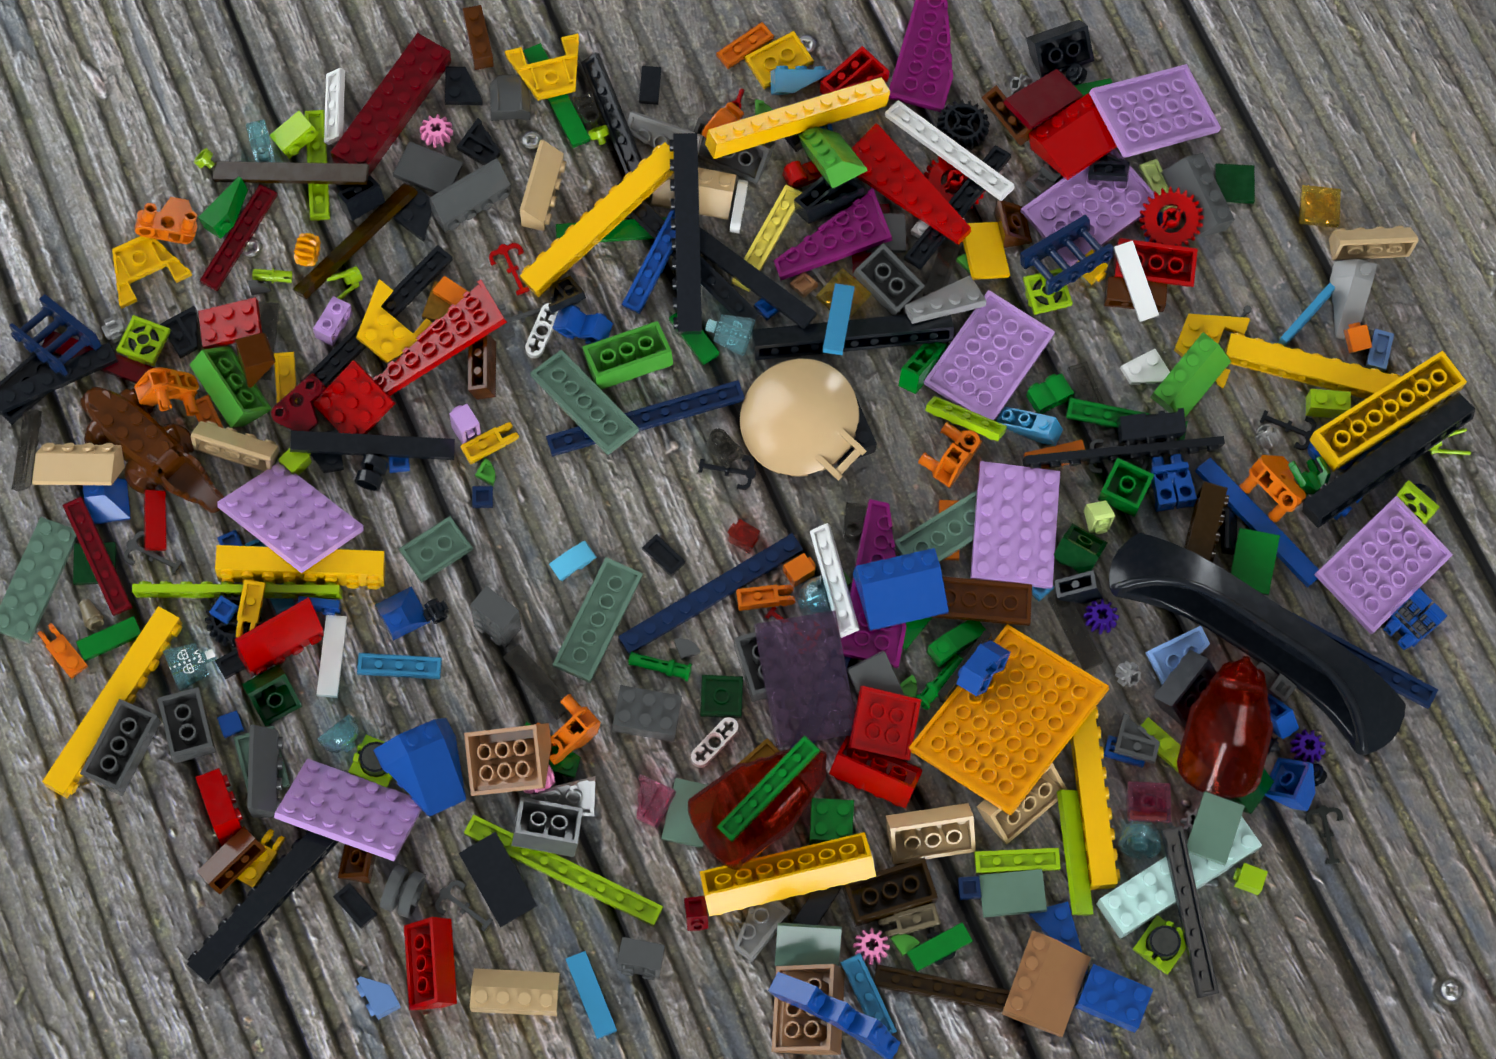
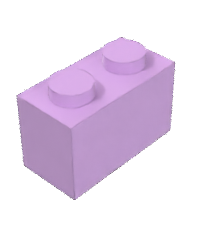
[449,404,481,444]

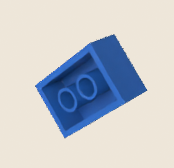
[1075,964,1153,1033]

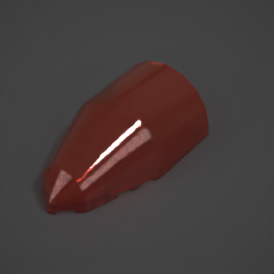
[1177,656,1273,798]
[688,748,827,870]

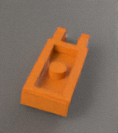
[736,584,796,611]
[37,623,88,679]

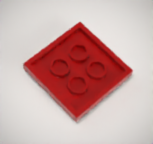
[313,360,396,434]
[848,686,921,761]

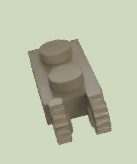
[878,903,941,938]

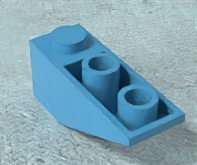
[770,66,832,95]
[996,406,1063,446]

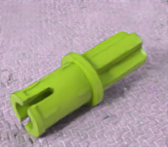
[252,268,293,284]

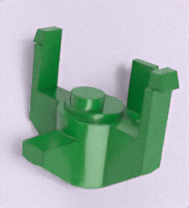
[1288,457,1331,497]

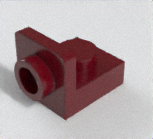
[684,896,708,931]

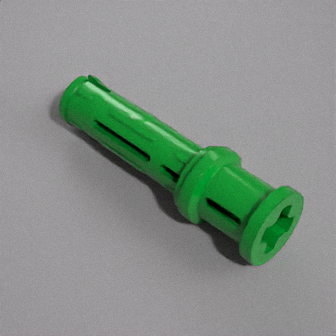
[628,652,693,682]
[914,654,966,710]

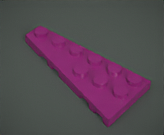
[774,188,893,281]

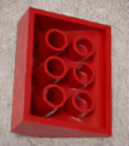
[1028,93,1117,180]
[235,597,324,678]

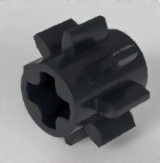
[423,598,449,624]

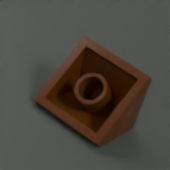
[994,200,1032,248]
[235,332,276,388]
[338,844,376,884]

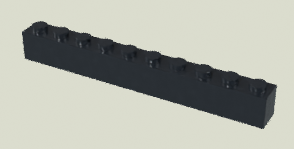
[669,133,702,335]
[752,314,954,361]
[1302,392,1475,528]
[187,830,339,985]

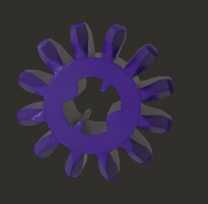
[1083,599,1119,635]
[1290,729,1326,764]

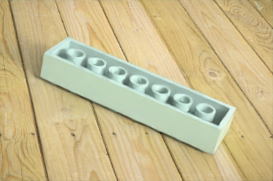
[1096,816,1262,939]

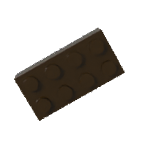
[1184,481,1229,563]
[842,857,938,927]

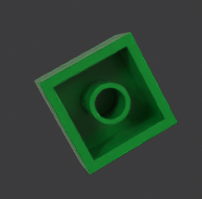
[1098,458,1154,517]
[809,798,854,845]

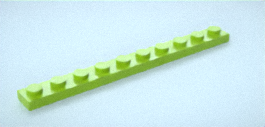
[132,581,343,599]
[464,814,663,927]

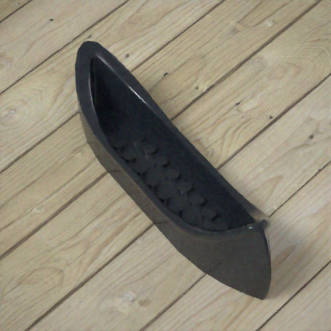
[1109,533,1406,755]

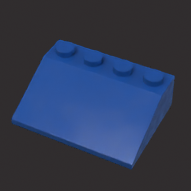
[853,548,949,631]

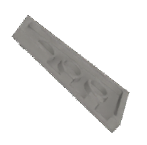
[627,111,703,154]
[905,275,986,324]

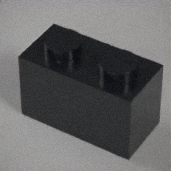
[337,175,386,221]

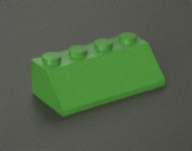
[799,127,868,189]
[583,321,673,390]
[1150,332,1231,417]
[190,346,272,428]

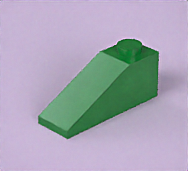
[198,176,248,239]
[898,342,947,394]
[927,620,988,668]

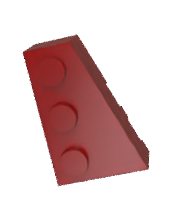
[820,46,890,95]
[195,768,243,846]

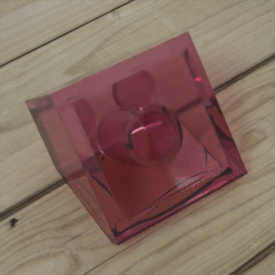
[1126,781,1171,823]

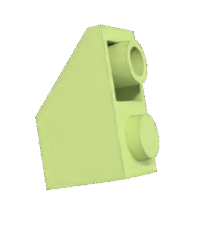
[1084,500,1115,534]

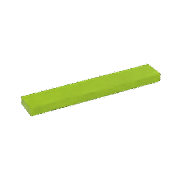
[305,110,330,221]
[1057,790,1094,916]

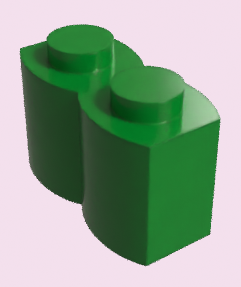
[1026,373,1074,414]

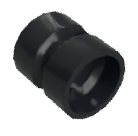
[354,454,389,491]

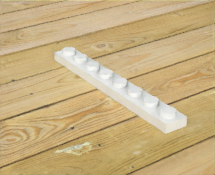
[885,100,1014,201]

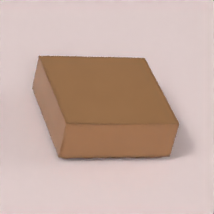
[790,272,818,298]

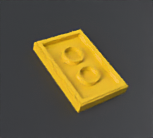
[744,31,814,89]
[963,222,1010,280]

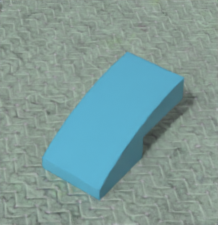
[549,541,597,581]

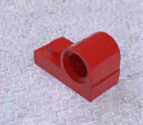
[782,161,822,189]

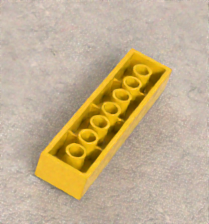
[1309,350,1467,472]
[215,545,386,589]
[700,832,876,916]

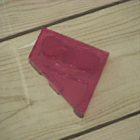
[637,774,676,829]

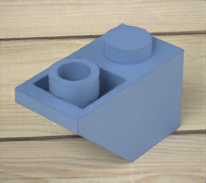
[356,977,401,1020]

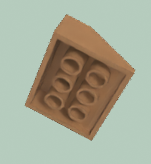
[464,723,551,796]
[1002,930,1091,1037]
[771,964,845,1055]

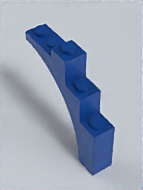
[768,972,901,1059]

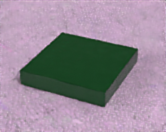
[1215,163,1255,204]
[73,542,116,585]
[700,675,743,718]

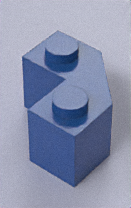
[552,305,614,344]
[956,640,1011,696]

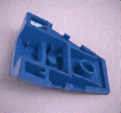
[373,718,466,817]

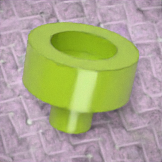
[588,125,609,145]
[194,148,215,169]

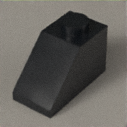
[1054,570,1103,604]

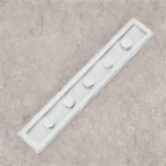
[810,523,860,638]

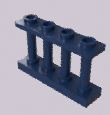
[1020,215,1113,295]
[9,294,102,376]

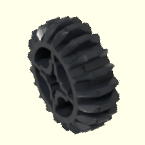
[937,99,990,150]
[205,593,262,647]

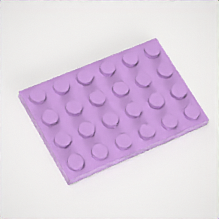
[1089,64,1221,158]
[1020,149,1155,267]
[924,290,1055,421]
[970,461,1060,589]
[217,462,364,573]
[1314,496,1453,634]
[274,758,422,861]

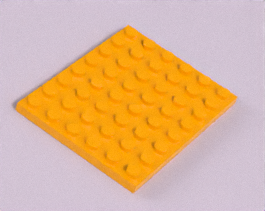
[909,624,1109,816]

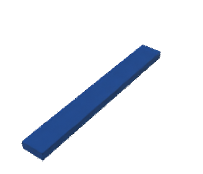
[1195,457,1319,588]

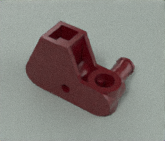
[271,373,327,431]

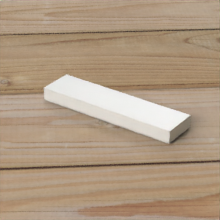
[324,68,345,145]
[1113,241,1159,322]
[316,615,347,698]

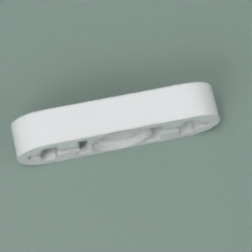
[729,179,748,234]
[525,303,558,359]
[691,717,738,768]

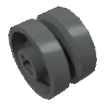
[380,864,426,918]

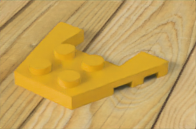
[505,34,579,101]
[112,236,192,309]
[356,279,432,363]
[1174,314,1250,388]

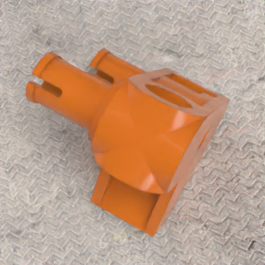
[135,197,198,244]
[134,367,199,416]
[918,421,983,488]
[1240,455,1306,523]
[535,694,601,765]

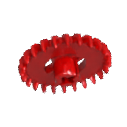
[924,156,986,209]
[1139,186,1204,246]

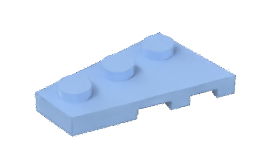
[1145,626,1210,685]

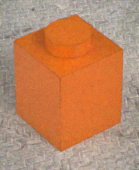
[1343,322,1372,353]
[783,553,816,588]

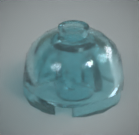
[797,575,833,618]
[317,714,359,753]
[1119,821,1161,859]

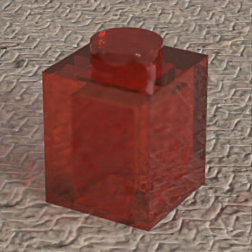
[727,519,761,554]

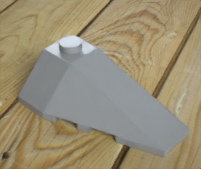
[1329,259,1377,341]

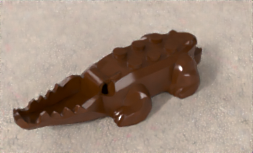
[81,387,224,513]

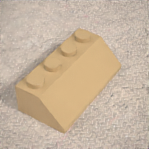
[520,140,567,231]
[651,167,737,220]
[1329,226,1419,260]
[191,421,279,472]
[32,443,125,485]
[976,763,1067,844]
[886,803,976,864]
[470,968,560,1016]

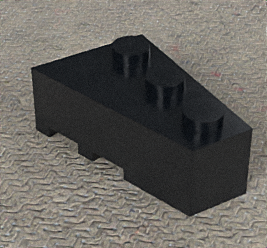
[794,176,865,224]
[1117,408,1186,446]

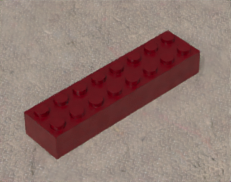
[331,33,451,176]

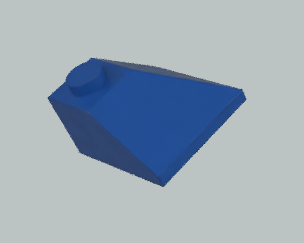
[83,478,131,524]
[375,586,430,641]
[1265,757,1315,811]

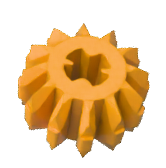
[294,233,321,267]

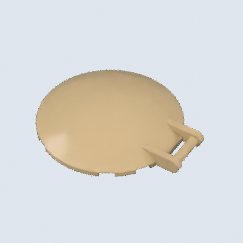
[740,359,867,481]

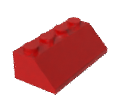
[1114,238,1198,287]
[829,736,923,809]
[404,917,457,1011]

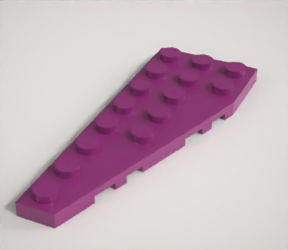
[889,0,953,113]
[837,499,906,668]

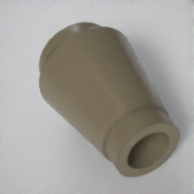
[79,599,104,631]

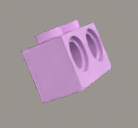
[313,296,353,346]

